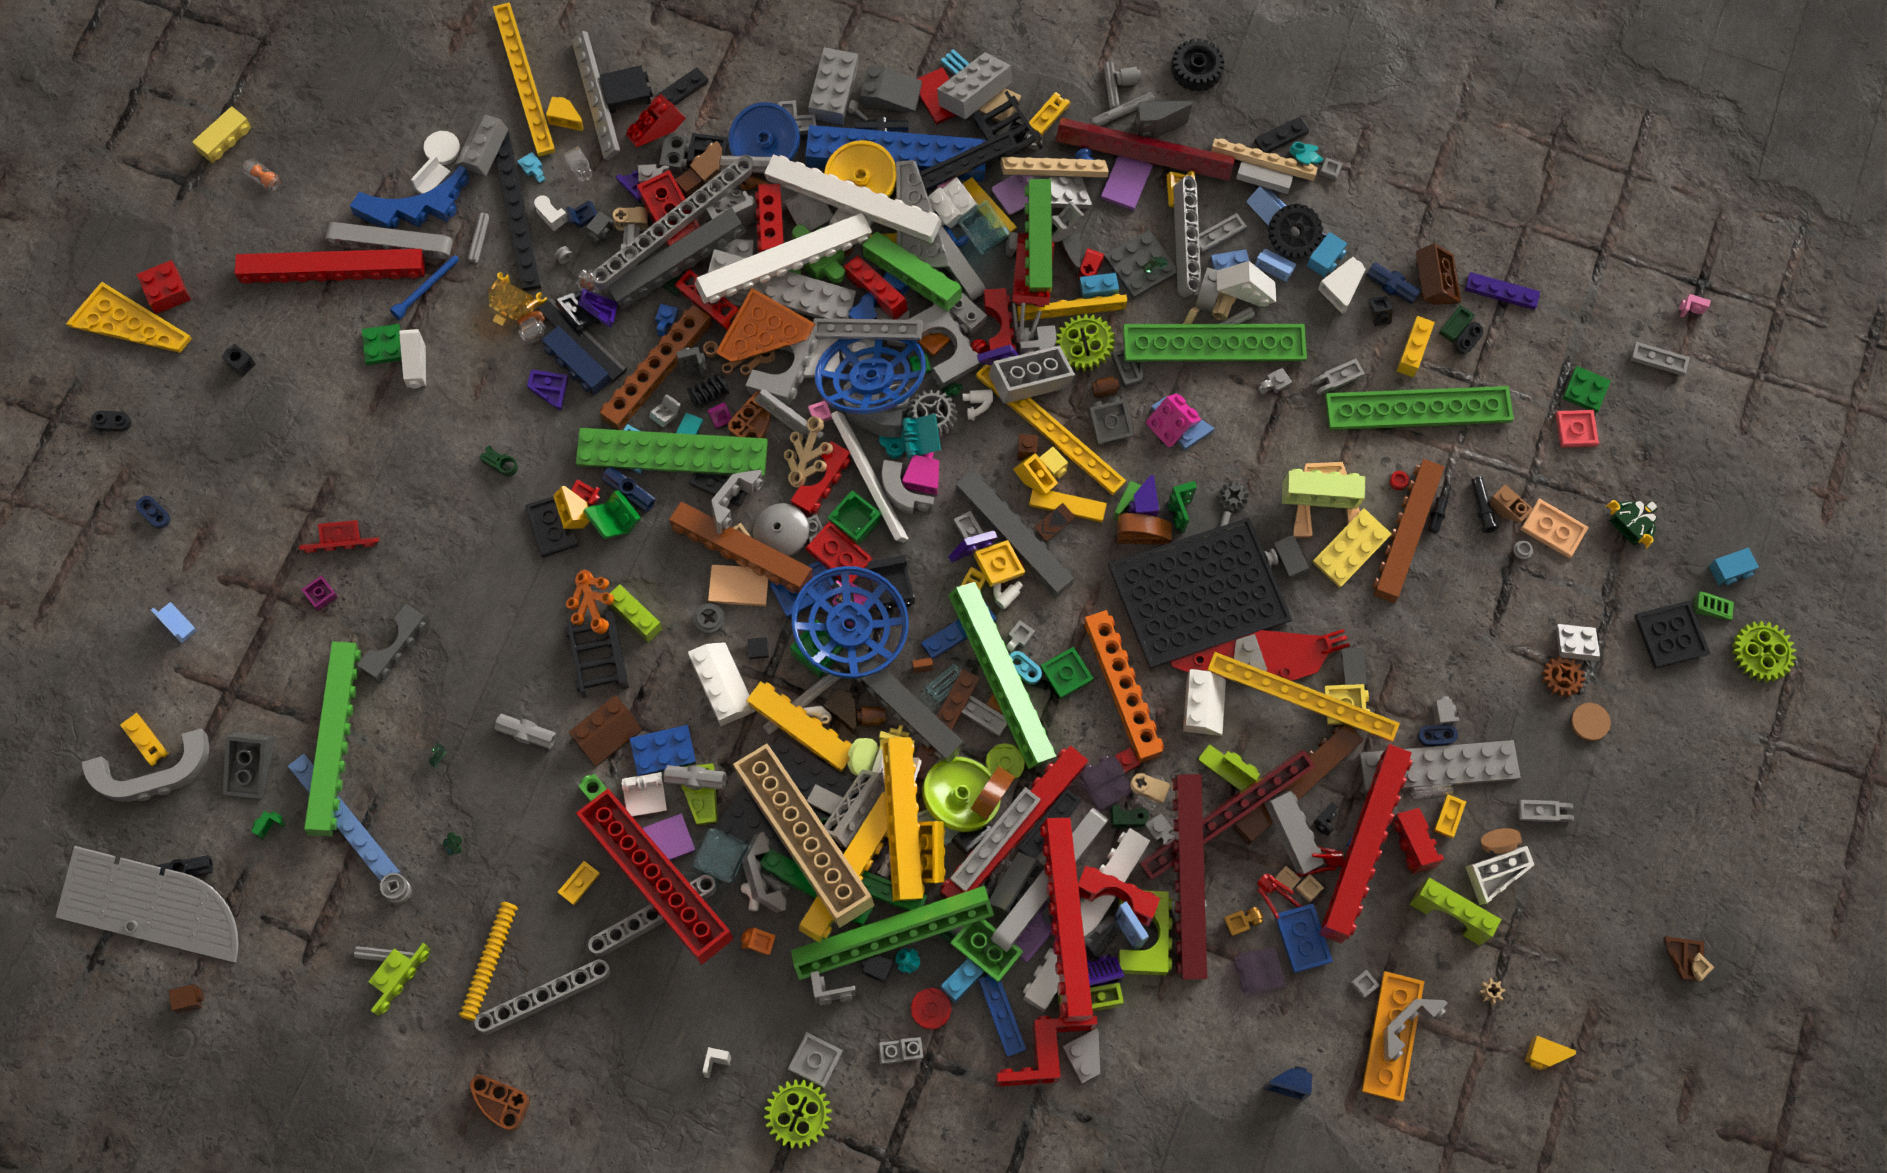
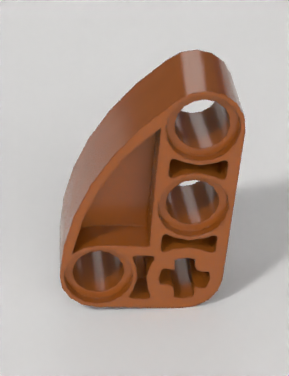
[728,391,771,438]
[1117,513,1172,545]
[970,766,1015,820]
[470,1075,530,1132]

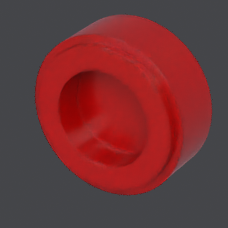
[1389,471,1409,490]

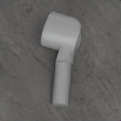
[848,100,869,121]

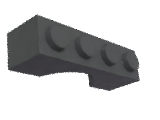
[357,604,428,683]

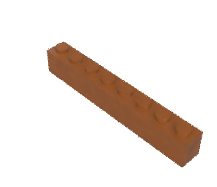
[1372,459,1444,604]
[669,502,813,593]

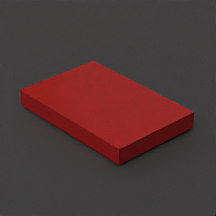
[917,67,958,125]
[805,521,873,582]

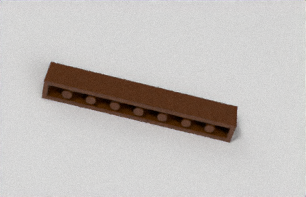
[1232,724,1363,846]

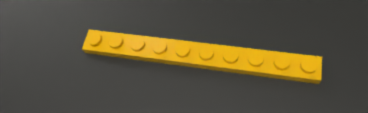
[493,2,556,157]
[976,364,1126,495]
[1208,652,1400,742]

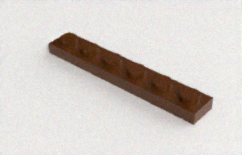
[915,669,980,781]

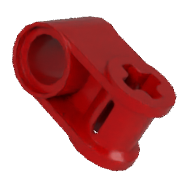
[1078,248,1105,280]

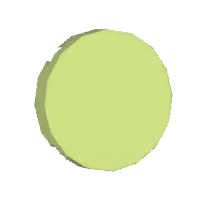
[848,738,879,776]

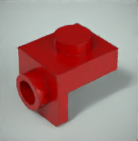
[570,479,600,507]

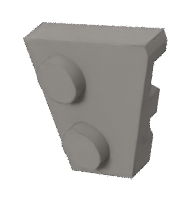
[1230,634,1267,683]
[1062,1028,1100,1084]

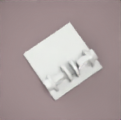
[622,772,667,817]

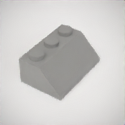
[455,115,508,176]

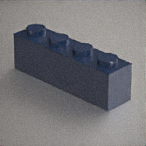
[542,325,611,395]

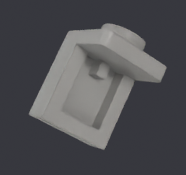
[649,394,680,427]

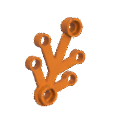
[566,570,614,634]

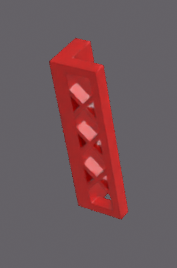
[675,269,739,331]

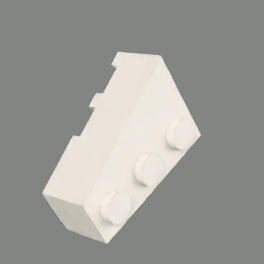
[1217,261,1276,307]

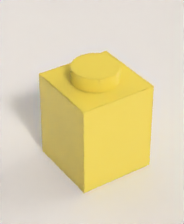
[1039,447,1068,478]

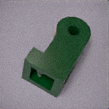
[1110,805,1149,829]

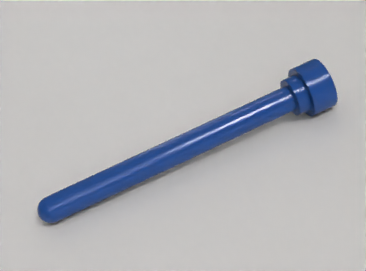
[389,256,459,320]

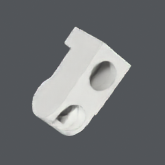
[534,196,568,231]

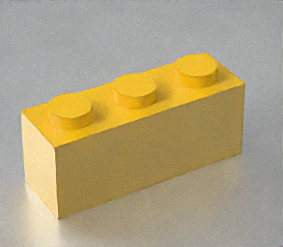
[1396,316,1435,377]

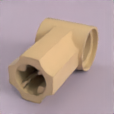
[1212,291,1236,321]

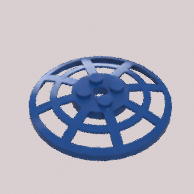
[815,339,926,414]
[791,566,909,679]

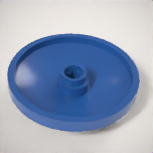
[729,102,800,174]

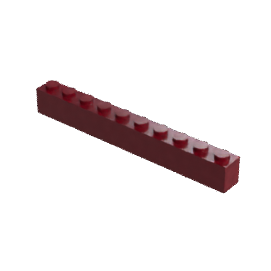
[1055,118,1235,181]
[1137,750,1316,880]
[1171,774,1207,980]

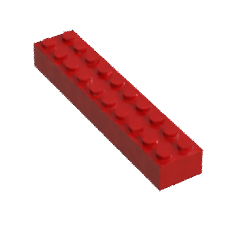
[1319,744,1413,944]
[576,789,734,965]

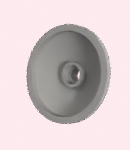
[753,503,809,557]

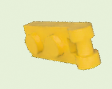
[1029,92,1071,135]
[120,713,169,767]

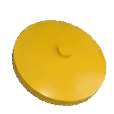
[825,140,897,198]

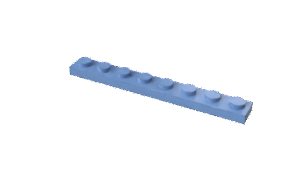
[288,754,401,881]

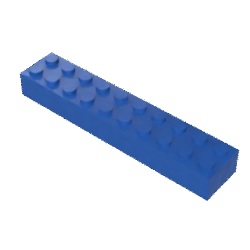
[806,125,987,182]

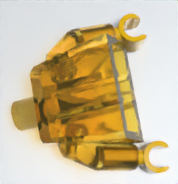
[488,272,547,326]

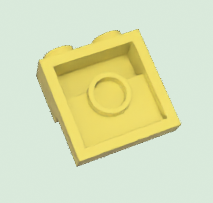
[1324,684,1370,727]

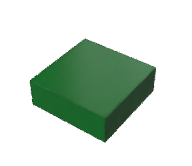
[909,354,931,374]

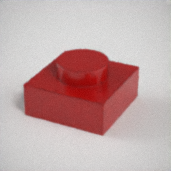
[1113,747,1140,774]

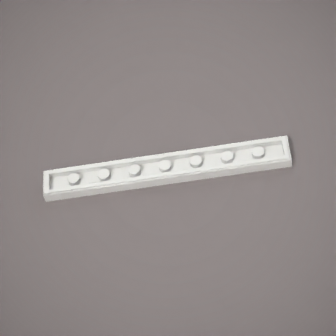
[831,411,909,543]

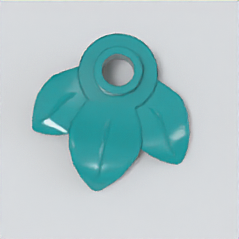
[1289,142,1323,165]
[879,427,906,459]

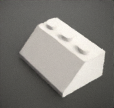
[1183,669,1226,736]

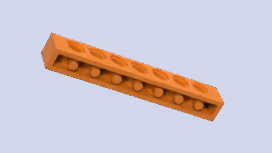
[1083,610,1164,763]

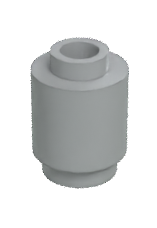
[1115,66,1142,87]

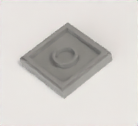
[787,1032,843,1089]

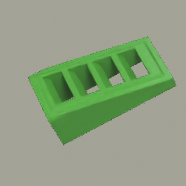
[1113,481,1142,520]
[1693,591,1734,621]

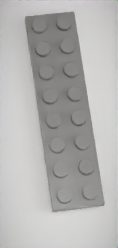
[708,249,856,319]
[1359,740,1521,792]

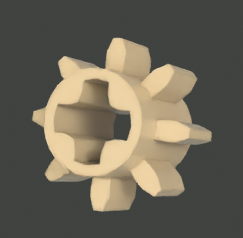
[1478,978,1506,1005]

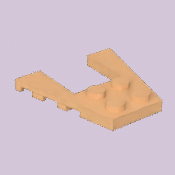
[1293,462,1361,538]

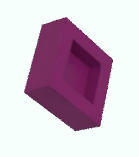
[707,403,732,429]

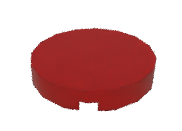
[911,988,952,1030]

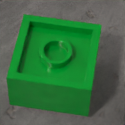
[827,491,881,546]
[790,619,844,679]

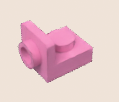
[1679,294,1711,318]

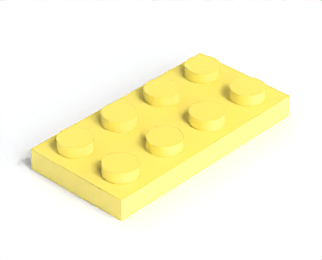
[1312,508,1391,588]

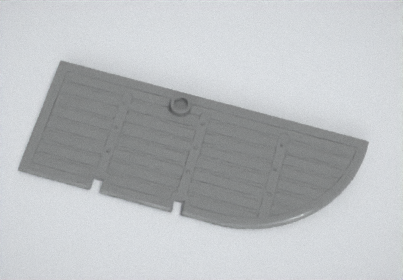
[56,846,239,962]

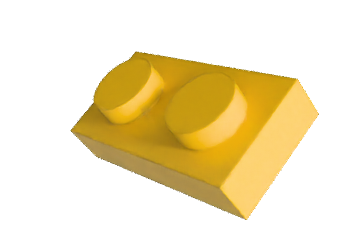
[1434,794,1466,839]
[558,861,600,906]

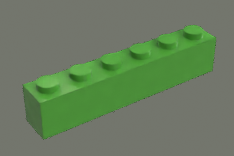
[1025,179,1052,292]
[862,231,962,312]

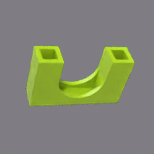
[1409,877,1502,946]
[1118,890,1172,976]

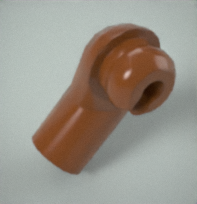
[740,176,768,190]
[517,311,545,328]

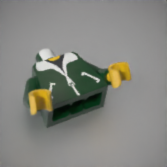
[1605,500,1657,549]

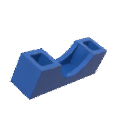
[848,272,911,319]

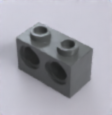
[659,134,690,176]

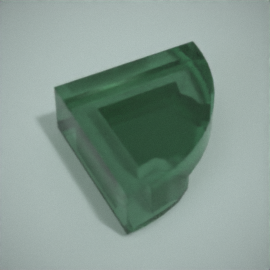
[1142,257,1168,272]
[429,743,447,768]

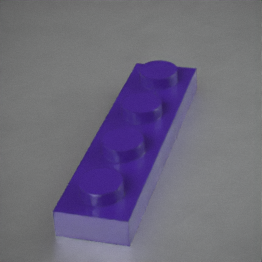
[1464,272,1540,310]

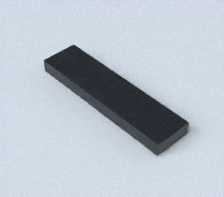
[1018,788,1082,859]

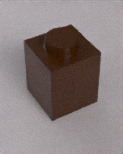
[675,168,704,199]
[1017,434,1038,461]
[169,984,204,1014]

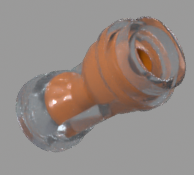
[243,159,282,191]

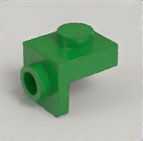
[251,811,286,840]

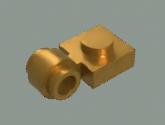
[1223,907,1264,937]

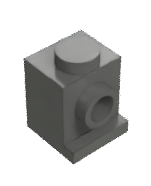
[586,211,616,243]

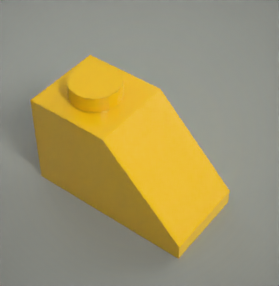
[546,97,584,131]
[1013,453,1058,494]
[553,486,590,529]
[1525,1036,1576,1070]

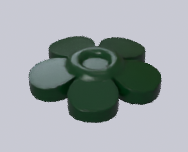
[942,382,963,397]
[443,832,462,855]

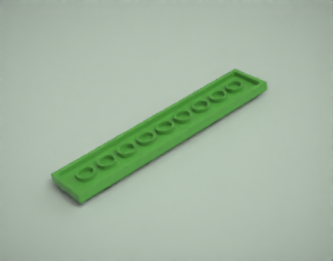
[1123,324,1307,362]
[1325,386,1514,430]
[576,428,768,477]

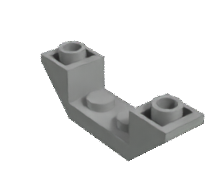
[711,470,763,534]
[741,832,787,913]
[1383,999,1448,1062]

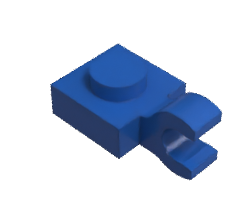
[655,304,679,336]

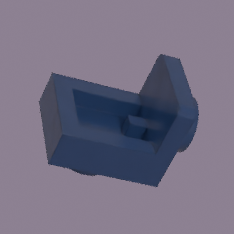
[566,200,597,228]

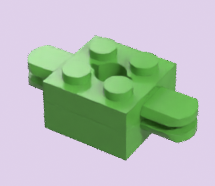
[792,225,845,284]

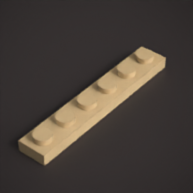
[1211,138,1318,181]
[1000,157,1109,177]

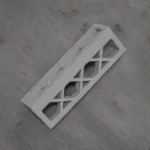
[824,769,885,848]

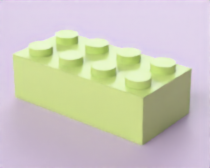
[1282,469,1365,509]

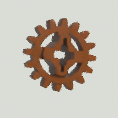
[1542,656,1585,698]

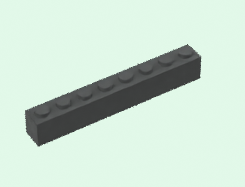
[608,207,747,310]
[955,470,1074,599]
[837,646,965,763]

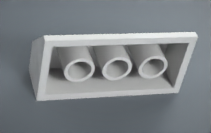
[688,643,756,727]

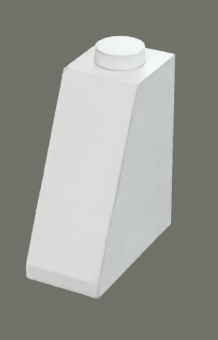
[1318,257,1365,315]
[400,329,426,388]

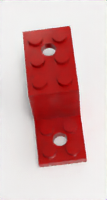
[1012,233,1054,307]
[995,1015,1097,1087]

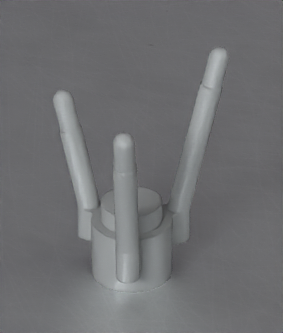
[1012,303,1041,343]

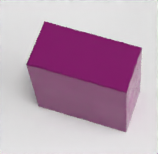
[301,575,337,611]

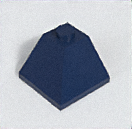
[1263,1066,1312,1100]

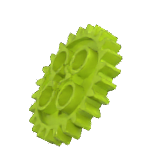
[1056,314,1115,372]
[1731,621,1796,683]
[764,1079,832,1149]

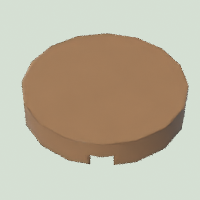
[1571,703,1611,741]
[1481,828,1522,854]

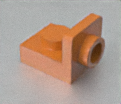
[741,928,775,955]

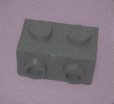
[676,347,707,379]

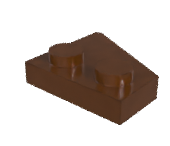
[1663,936,1704,983]

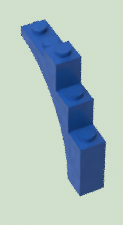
[350,165,469,229]

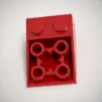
[626,94,686,147]

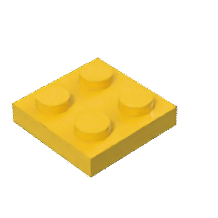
[973,540,1025,587]

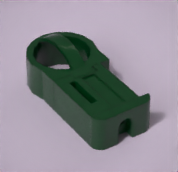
[480,446,518,477]

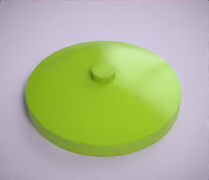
[922,757,1001,832]

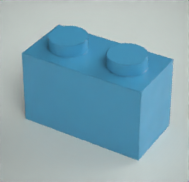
[1307,232,1347,278]
[1078,273,1119,299]
[1709,547,1759,586]
[940,959,984,1004]

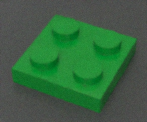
[362,324,402,365]
[1562,366,1611,413]
[1040,647,1094,699]

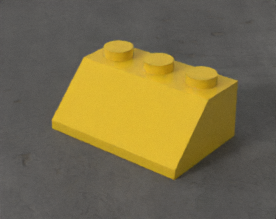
[918,821,946,883]

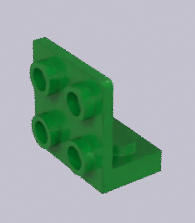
[1167,481,1197,534]
[583,490,641,539]

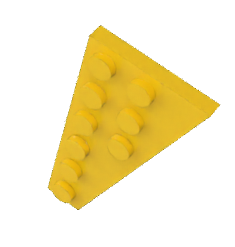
[66,282,192,353]

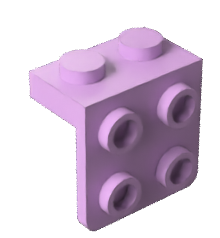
[992,175,1034,215]

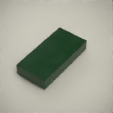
[1439,305,1475,343]

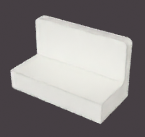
[411,155,452,194]
[702,1047,731,1078]

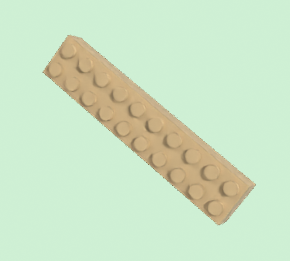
[733,744,874,928]

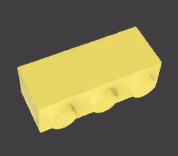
[193,106,251,164]

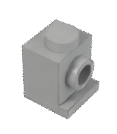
[1432,696,1460,726]

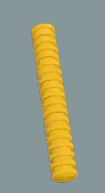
[459,902,518,1021]

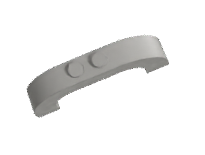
[82,728,209,802]

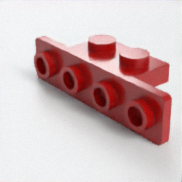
[298,520,380,553]

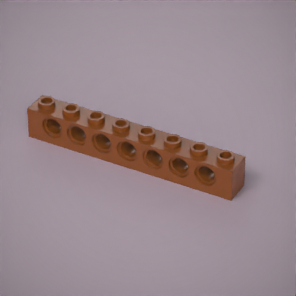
[600,304,712,430]

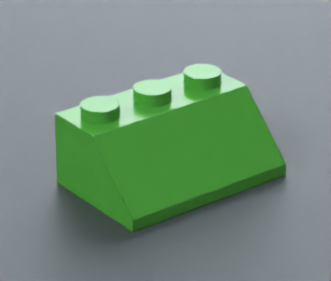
[950,919,1023,982]

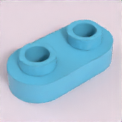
[1009,651,1042,684]

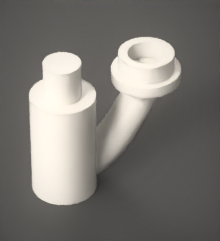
[962,389,993,421]
[993,581,1023,610]

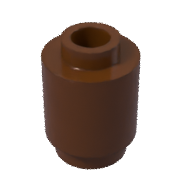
[1091,376,1120,398]
[857,706,885,726]

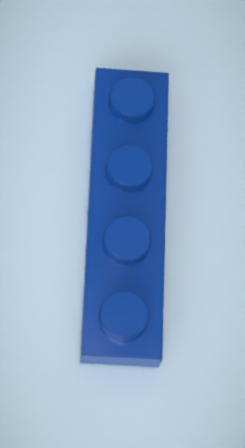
[921,603,996,660]
[978,975,1026,1058]

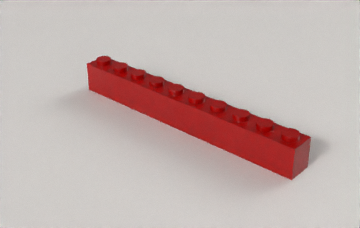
[235,249,425,284]
[940,745,1089,899]
[1040,818,1093,1022]

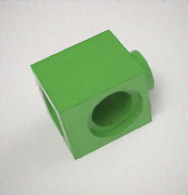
[578,774,607,802]

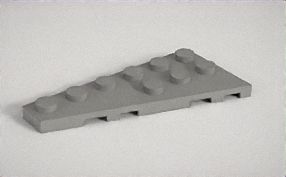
[896,160,951,268]

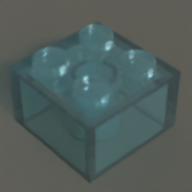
[957,199,1010,255]
[692,828,749,883]

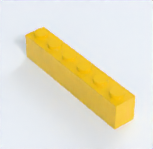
[746,681,852,773]

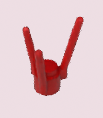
[1296,846,1344,877]
[1257,873,1302,919]

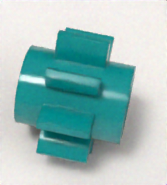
[895,947,921,974]

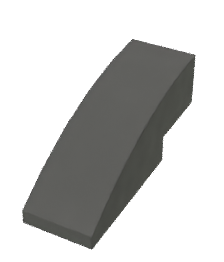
[1059,233,1080,275]

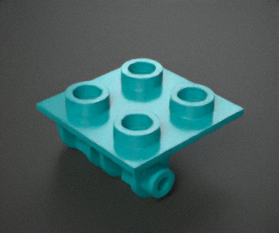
[902,413,941,458]

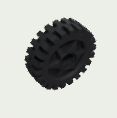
[1171,38,1224,91]
[1268,204,1323,259]

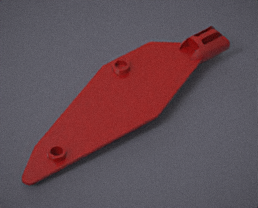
[1171,629,1350,681]

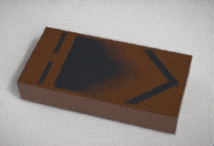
[1034,503,1075,542]

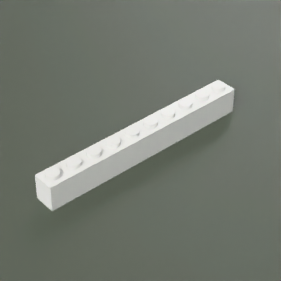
[764,154,941,243]
[695,213,872,304]
[1023,828,1150,1013]

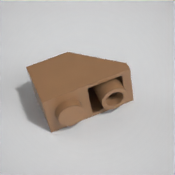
[690,141,722,183]
[1489,484,1534,523]

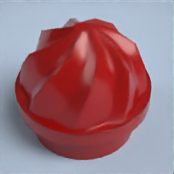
[970,339,989,354]

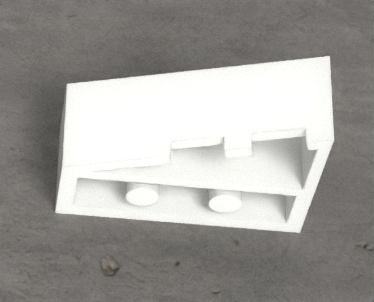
[1465,846,1534,905]

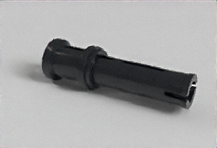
[1471,477,1499,533]

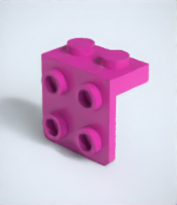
[1146,393,1202,447]

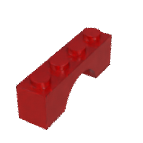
[844,255,908,320]
[983,288,1016,351]
[790,441,851,517]
[1078,866,1161,927]

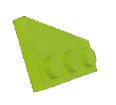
[681,764,718,826]

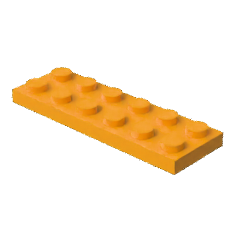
[1361,971,1425,1102]

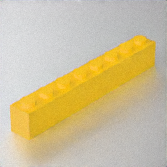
[882,737,925,901]
[799,792,888,943]

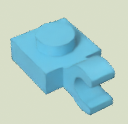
[517,152,546,183]

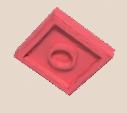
[1555,410,1599,448]

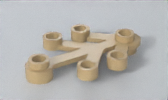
[784,416,833,488]

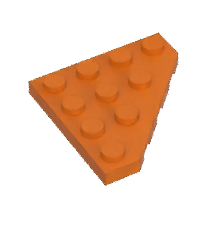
[716,288,816,362]

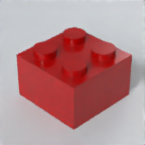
[136,260,191,314]

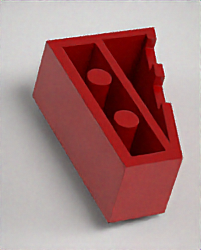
[1392,808,1444,874]

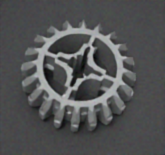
[907,389,957,438]

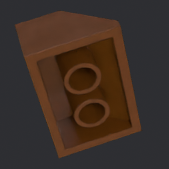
[1416,243,1461,305]
[569,695,642,767]

